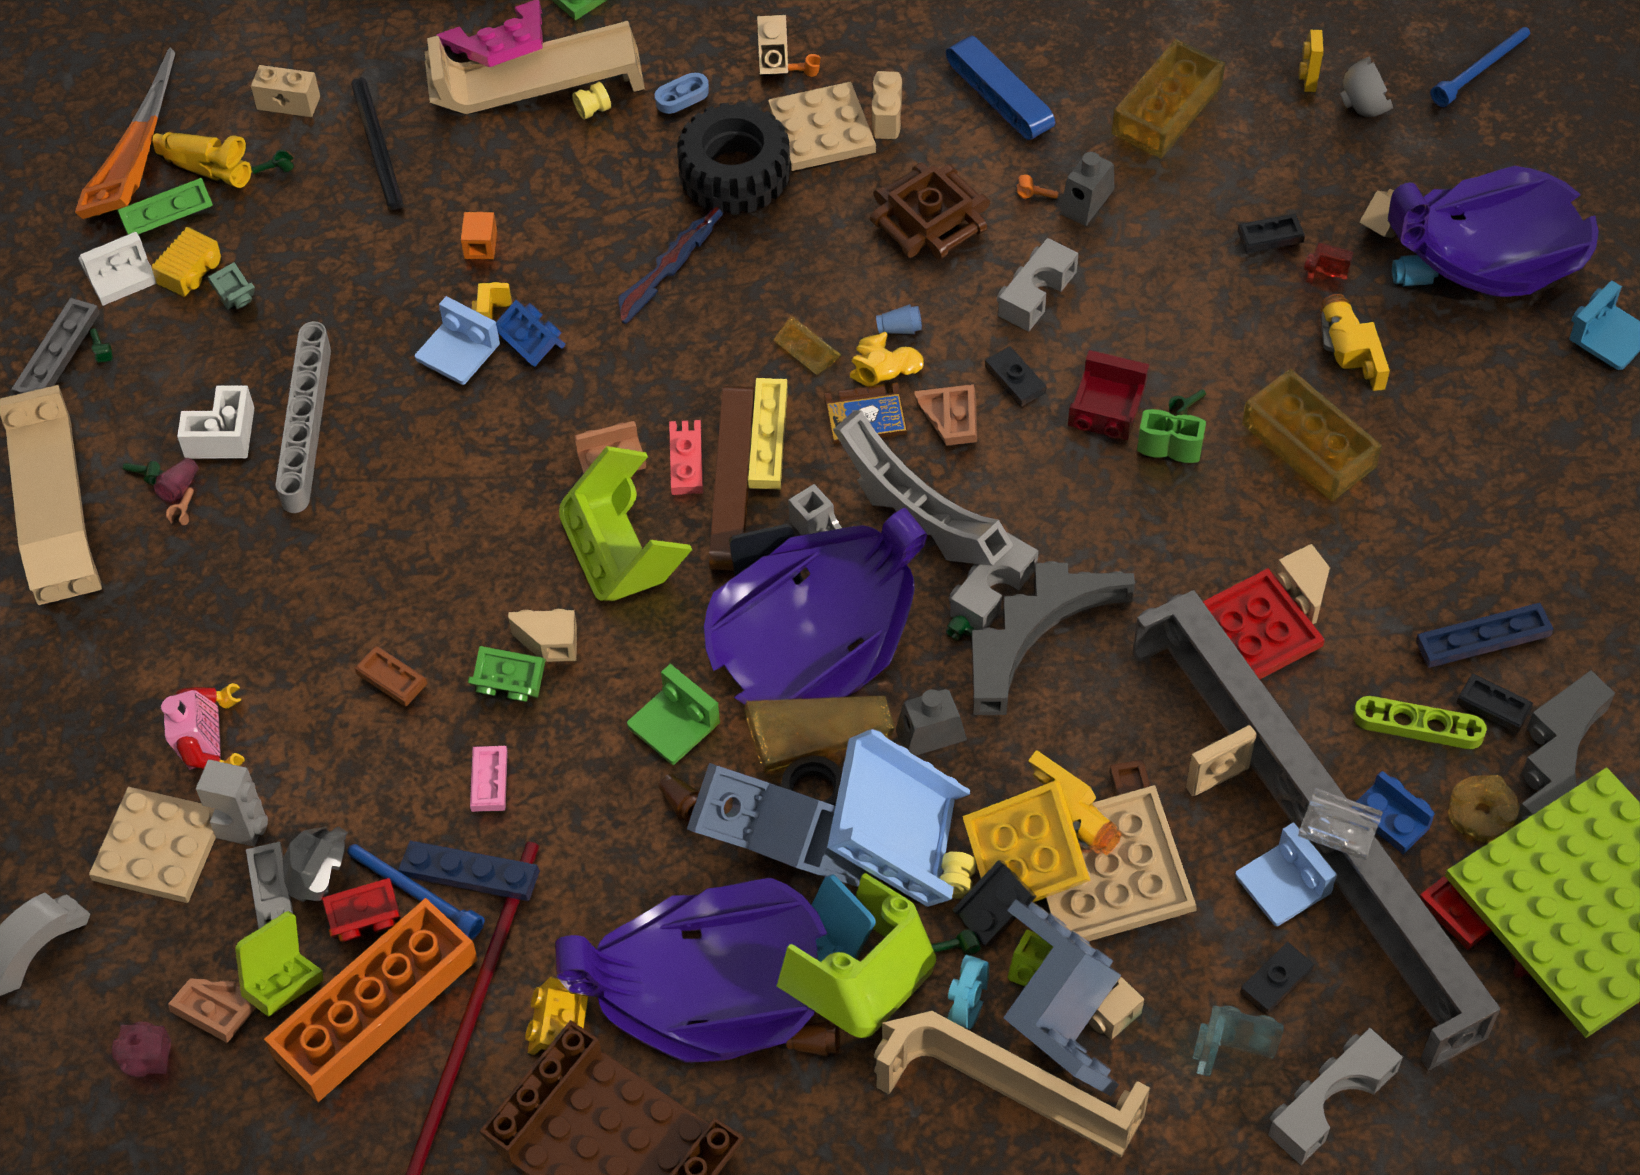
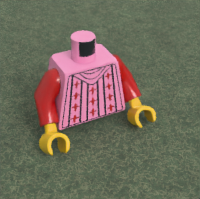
[161,683,245,770]

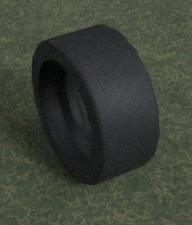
[781,755,842,806]

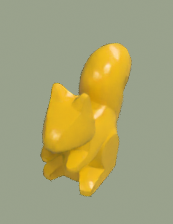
[850,332,924,387]

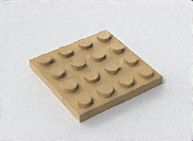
[1046,785,1197,941]

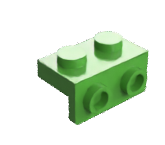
[467,646,546,702]

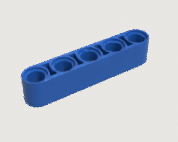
[946,35,1055,140]

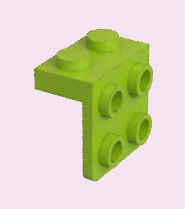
[235,911,324,1017]

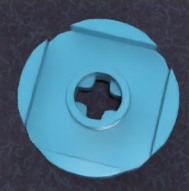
[948,955,990,1029]

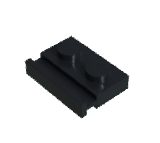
[952,860,1037,947]

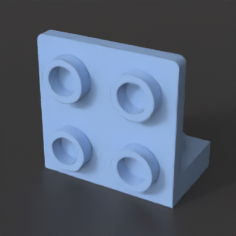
[415,296,500,385]
[1235,822,1337,926]

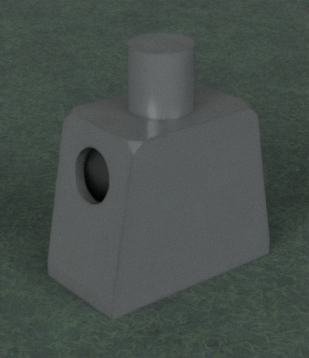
[1060,152,1115,226]
[896,689,967,756]

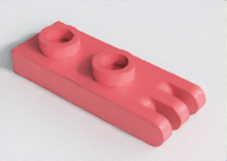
[669,420,703,495]

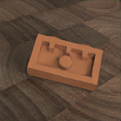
[574,421,646,474]

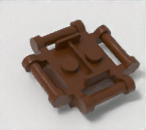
[870,162,990,260]

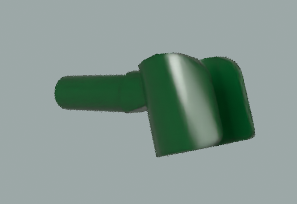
[251,149,294,174]
[89,329,113,363]
[1169,389,1206,415]
[123,461,165,486]
[945,615,977,640]
[931,929,981,956]

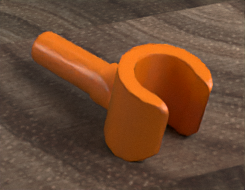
[788,54,821,77]
[1016,175,1058,199]

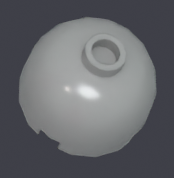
[1340,56,1393,117]

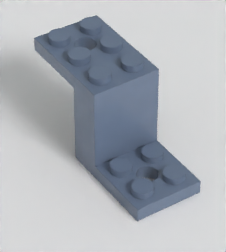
[687,763,878,887]
[1004,899,1121,1096]

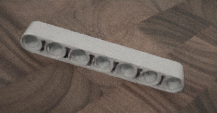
[276,321,331,513]

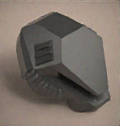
[283,826,348,903]

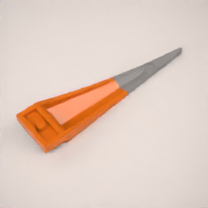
[75,47,175,219]

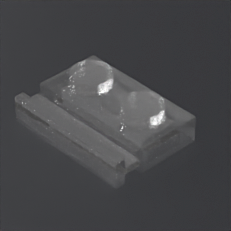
[1298,788,1383,860]

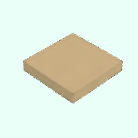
[1186,725,1256,796]

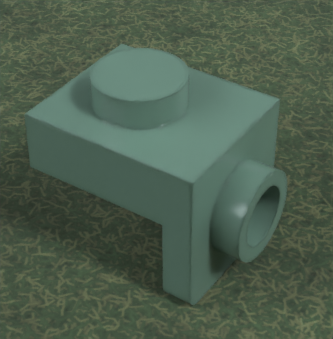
[208,262,255,310]

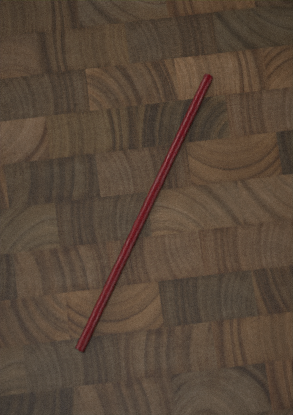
[405,842,539,1175]

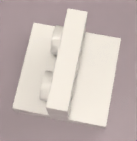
[79,232,157,306]

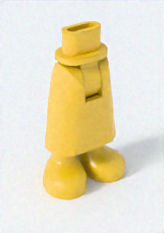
[153,132,252,188]

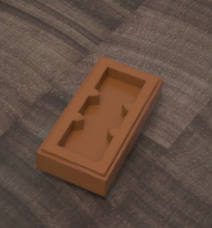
[354,646,427,707]

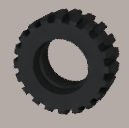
[677,102,790,215]

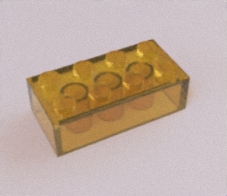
[1112,39,1225,159]
[1242,368,1382,502]

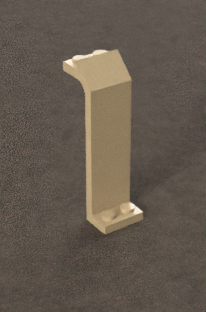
[425,21,645,114]
[0,385,102,605]
[874,1011,1150,1158]

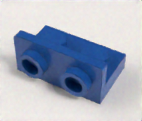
[496,300,566,366]
[1352,771,1435,855]

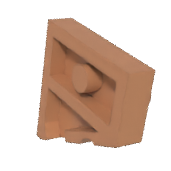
[915,384,977,446]
[168,978,256,1043]

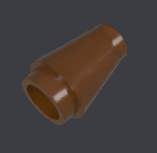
[659,774,699,821]
[786,1021,840,1057]

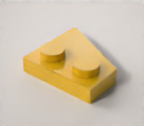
[1299,30,1323,92]

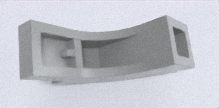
[0,893,90,996]

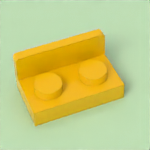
[525,977,588,1055]

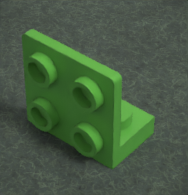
[627,664,720,765]

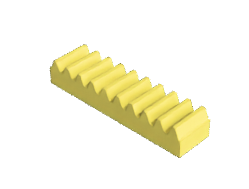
[748,378,788,490]

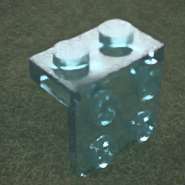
[1192,1005,1284,1077]

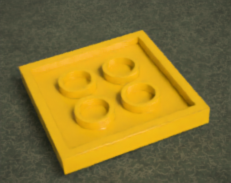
[963,781,1091,902]

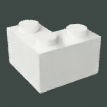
[177,386,254,459]

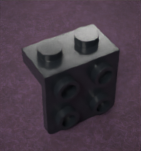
[729,524,804,585]

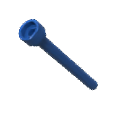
[1430,27,1530,107]
[347,844,485,940]

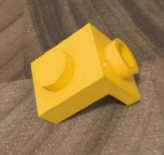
[472,282,512,320]

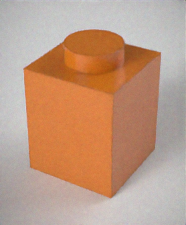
[461,211,497,259]

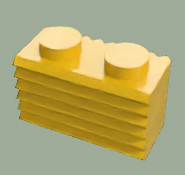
[151,227,221,297]

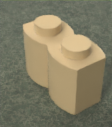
[872,71,902,139]

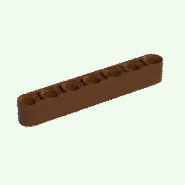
[709,386,755,570]

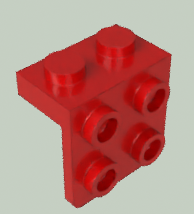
[322,878,401,942]

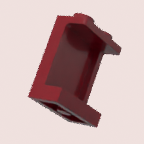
[1068,350,1149,440]

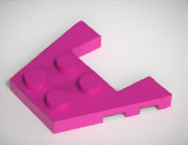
[436,0,543,67]

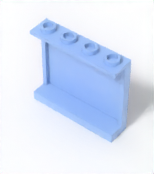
[827,729,970,907]

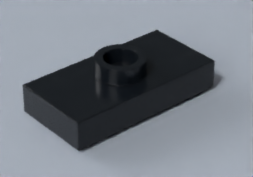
[1238,213,1305,254]
[985,346,1047,407]
[1456,673,1534,733]
[1240,941,1314,1015]

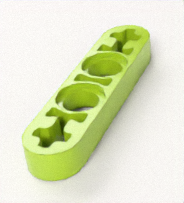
[1353,696,1487,749]

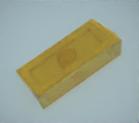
[773,316,841,375]

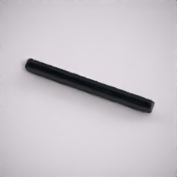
[351,77,404,211]

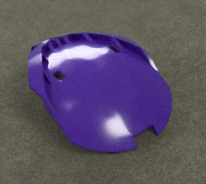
[1388,166,1599,297]
[704,508,927,721]
[555,878,827,1062]

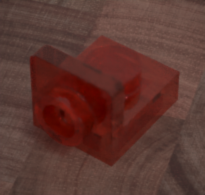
[1304,242,1354,284]

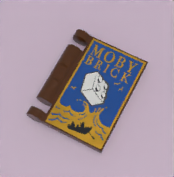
[824,383,907,444]

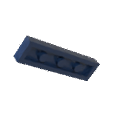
[1416,603,1554,668]
[398,840,540,901]

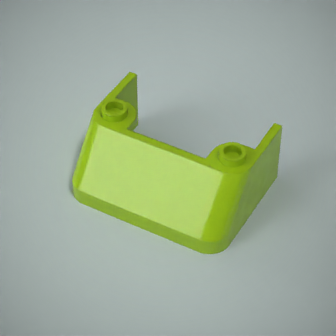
[559,446,692,601]
[777,873,936,1038]

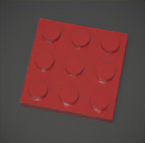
[1203,568,1325,679]

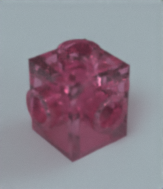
[112,1022,171,1077]

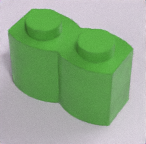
[1137,409,1206,463]

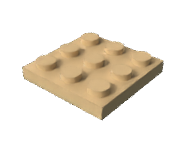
[768,82,876,171]
[89,787,216,903]

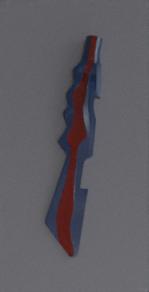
[618,207,723,324]

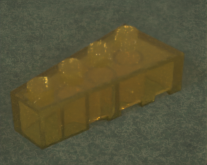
[744,696,895,773]

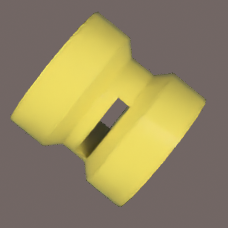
[572,82,611,120]
[939,852,976,899]

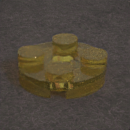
[1448,775,1519,842]

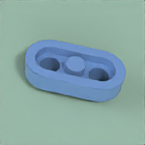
[655,73,709,114]

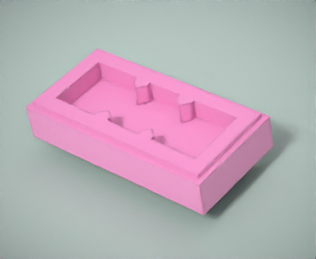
[470,746,508,812]

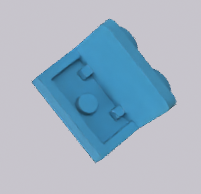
[1569,280,1640,370]
[812,874,876,962]

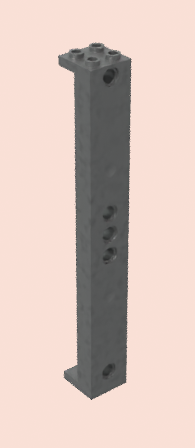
[1132,590,1501,1070]

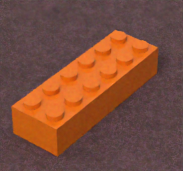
[264,898,478,1102]

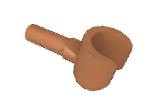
[166,487,194,526]

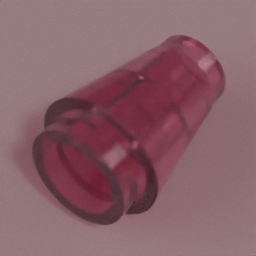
[154,457,199,502]

